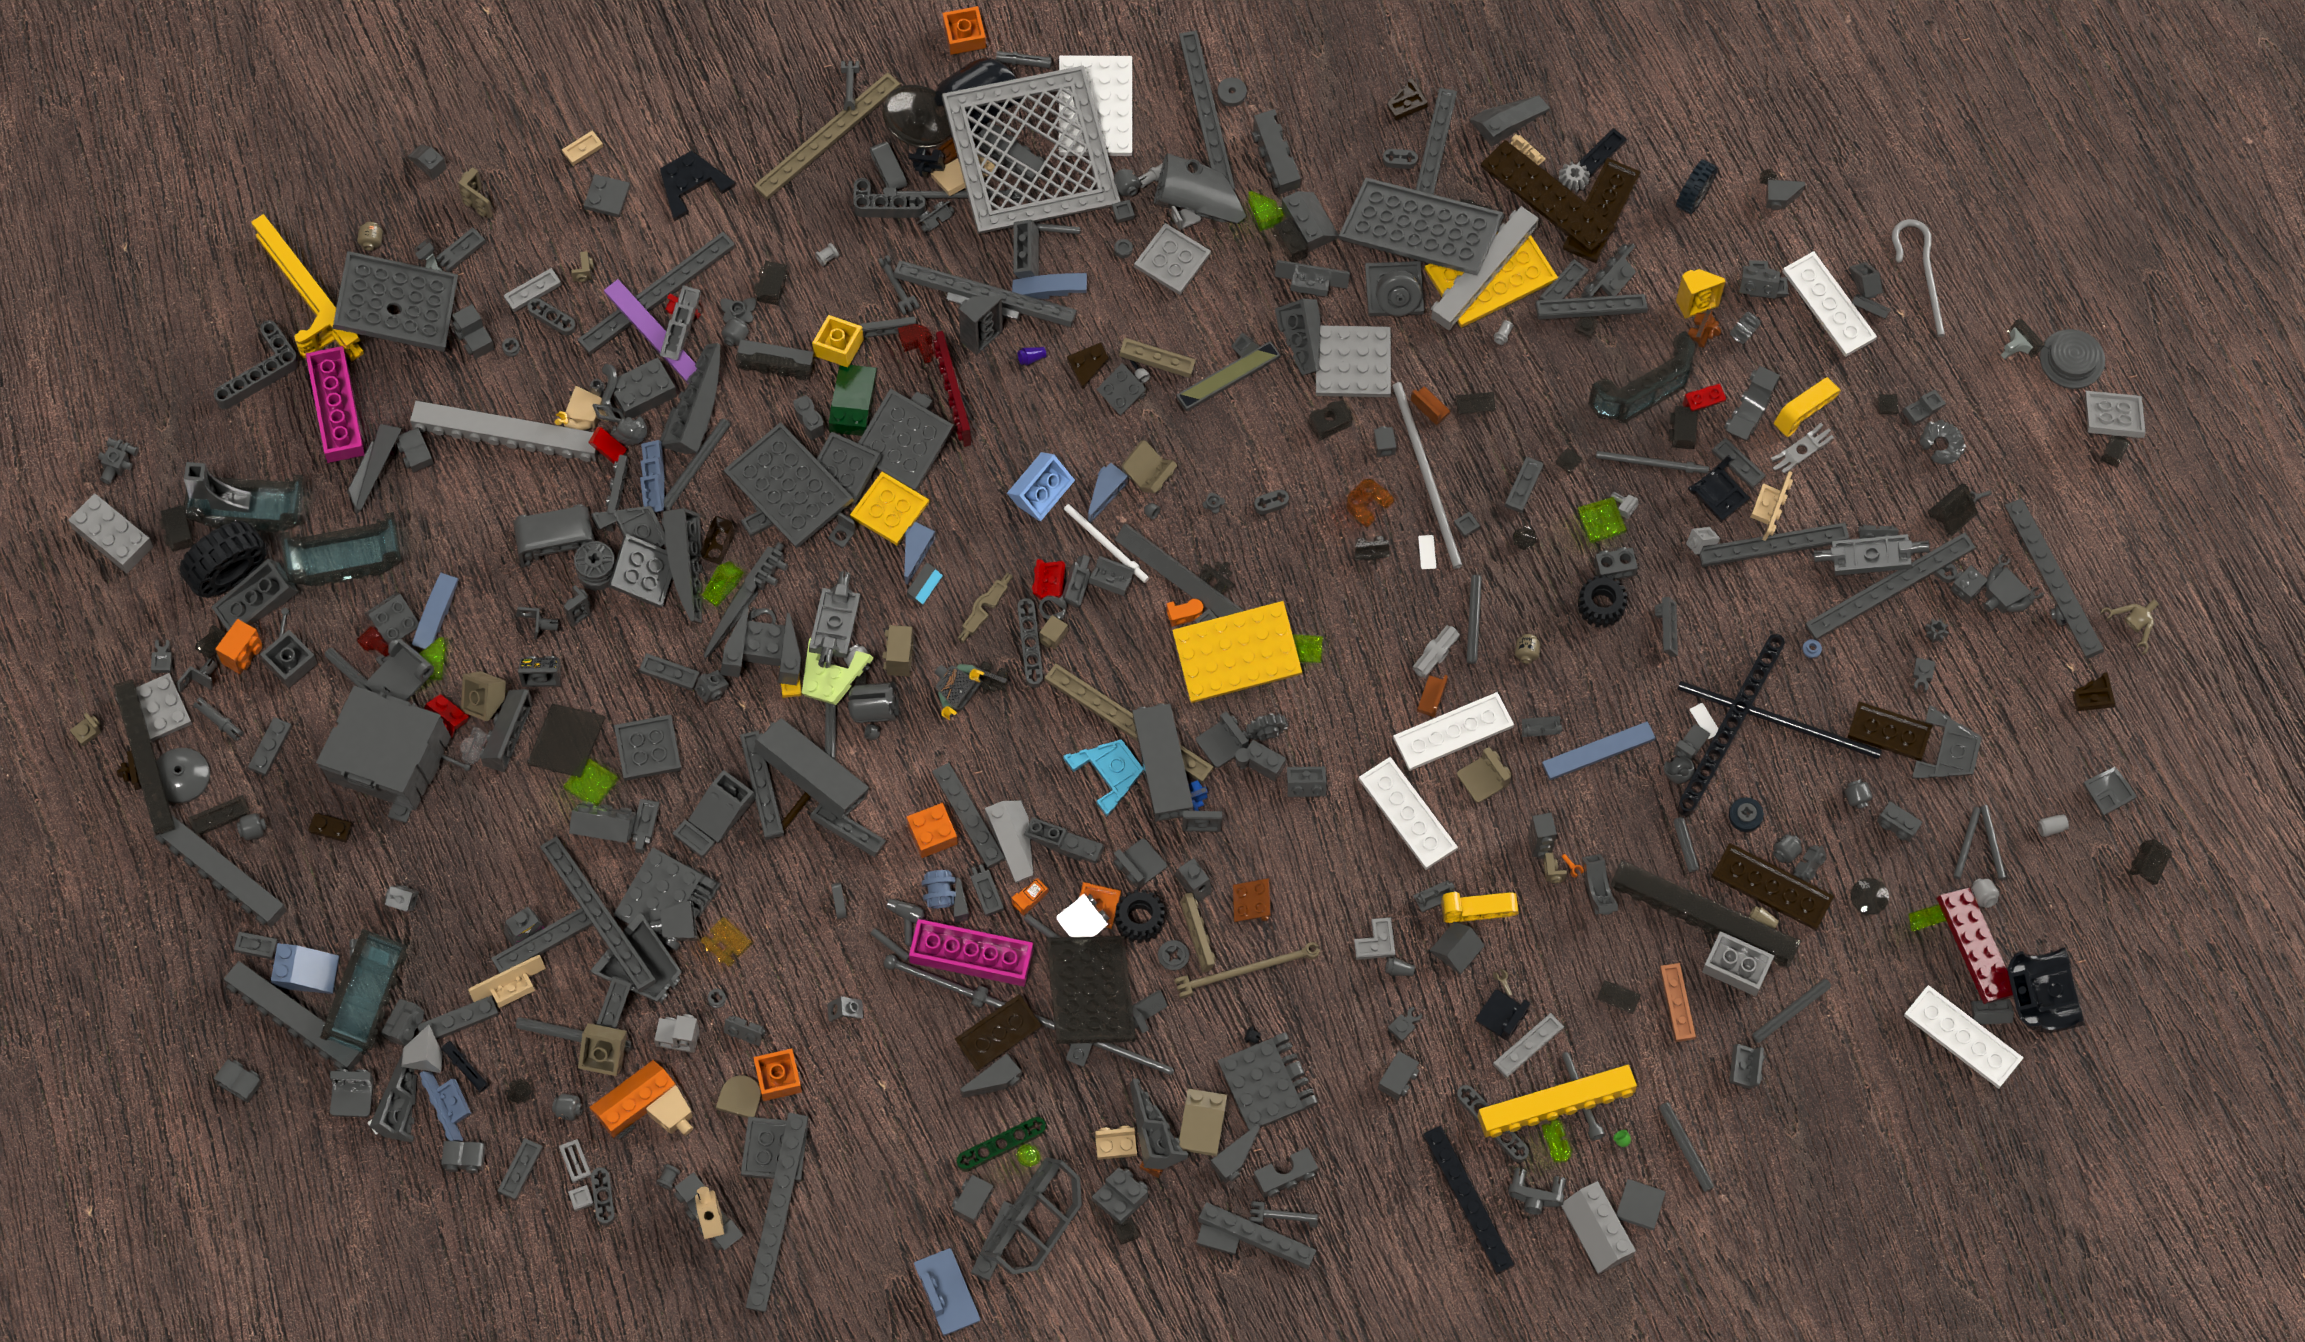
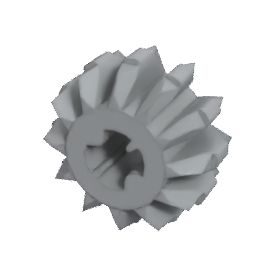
[1558,161,1590,193]

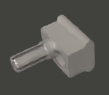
[1611,492,1639,519]

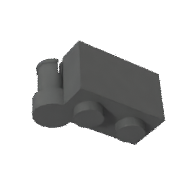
[1235,740,1286,782]

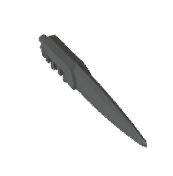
[704,542,788,659]

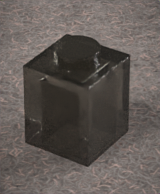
[2101,435,2130,468]

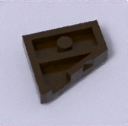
[1387,78,1428,120]
[2073,672,2116,711]

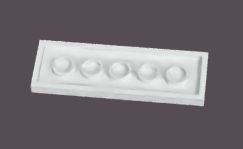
[1782,251,1877,357]
[1393,692,1514,771]
[1358,757,1458,870]
[1904,985,2023,1089]

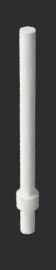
[1064,504,1149,583]

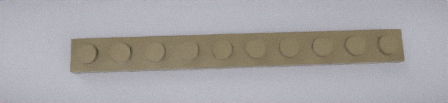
[754,72,901,200]
[1045,663,1214,784]

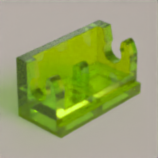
[1292,634,1323,663]

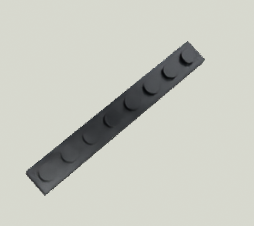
[1423,1126,1514,1275]

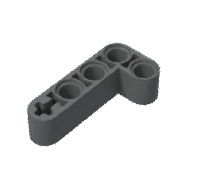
[853,178,926,218]

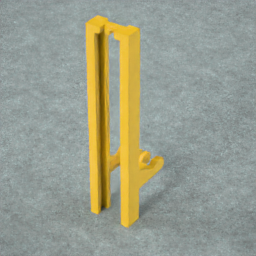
[251,214,364,362]

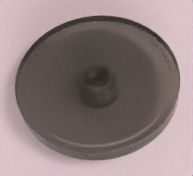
[883,85,951,148]

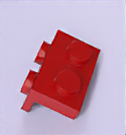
[1683,384,1726,411]
[1032,559,1065,600]
[424,694,469,738]

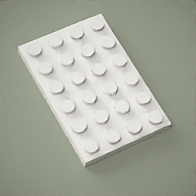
[1059,56,1132,156]

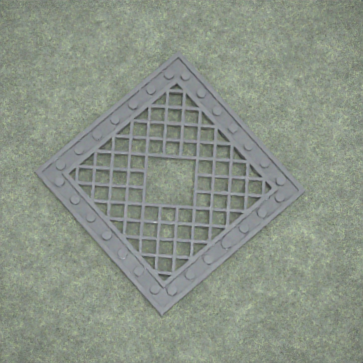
[942,66,1120,234]

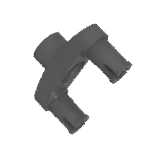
[1508,1168,1566,1215]

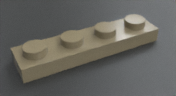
[1119,338,1196,378]
[1180,893,1215,973]

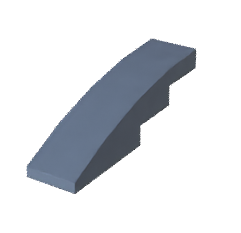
[1012,273,1087,299]
[640,440,664,513]
[412,573,459,651]

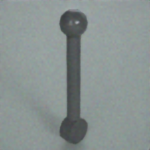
[279,608,289,638]
[441,755,471,771]

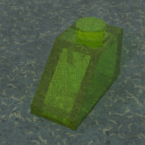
[1248,191,1283,231]
[702,561,744,607]
[419,637,446,680]

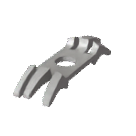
[1771,423,1834,473]

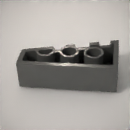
[1251,109,1301,194]

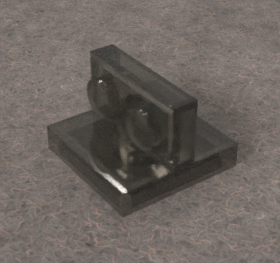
[1928,483,1978,536]

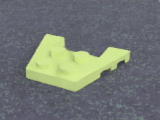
[802,638,874,705]

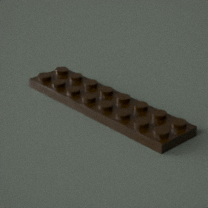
[1481,140,1616,254]

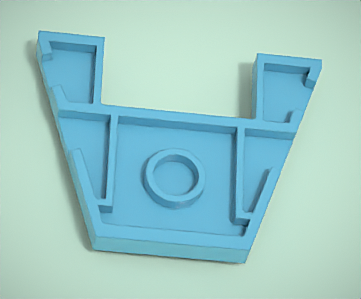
[1063,739,1144,817]

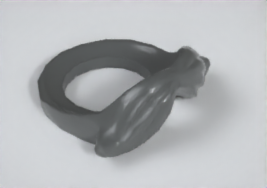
[1039,595,1067,620]
[749,607,776,624]

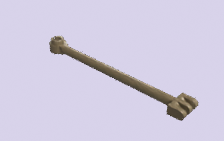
[1174,942,1320,998]

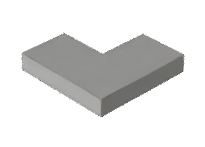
[1354,917,1395,960]

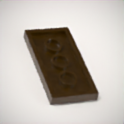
[1847,701,1933,762]
[955,994,1042,1072]

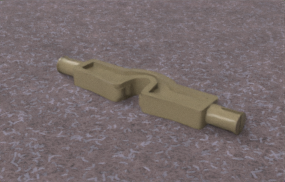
[957,572,1013,643]

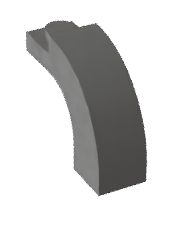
[1582,854,1618,915]

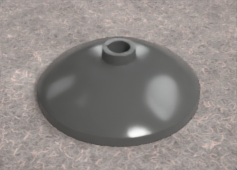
[151,748,210,803]

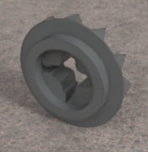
[1158,940,1189,971]

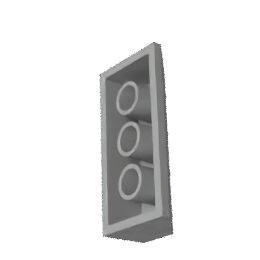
[1561,1181,1636,1274]

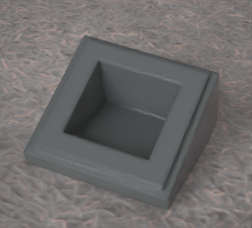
[1231,332,1259,357]

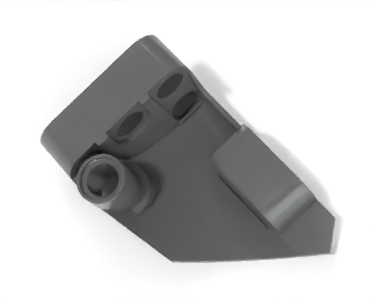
[1154,153,1246,224]

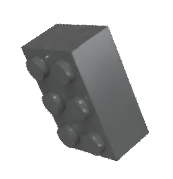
[612,357,677,419]
[569,801,637,843]

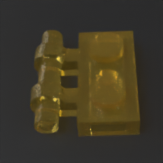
[700,917,752,967]

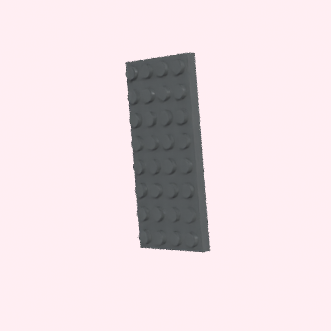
[1339,178,1504,275]

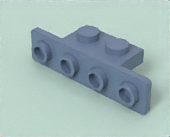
[420,1071,471,1142]

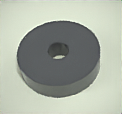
[1217,78,1247,107]

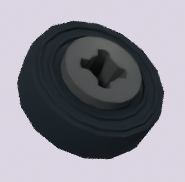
[1729,797,1764,832]

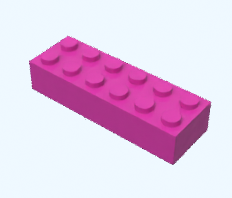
[306,346,365,463]
[909,919,1033,987]

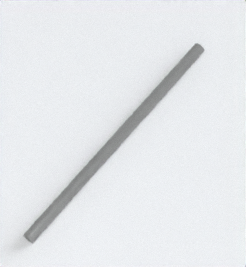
[1393,382,1462,569]

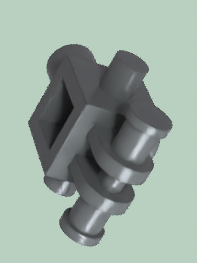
[98,437,139,484]

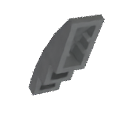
[660,285,702,361]

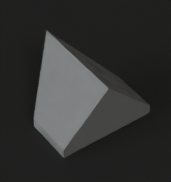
[401,1025,443,1073]

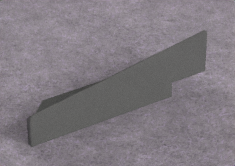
[347,424,401,513]

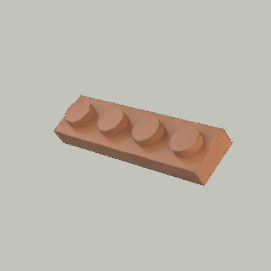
[1660,963,1696,1042]

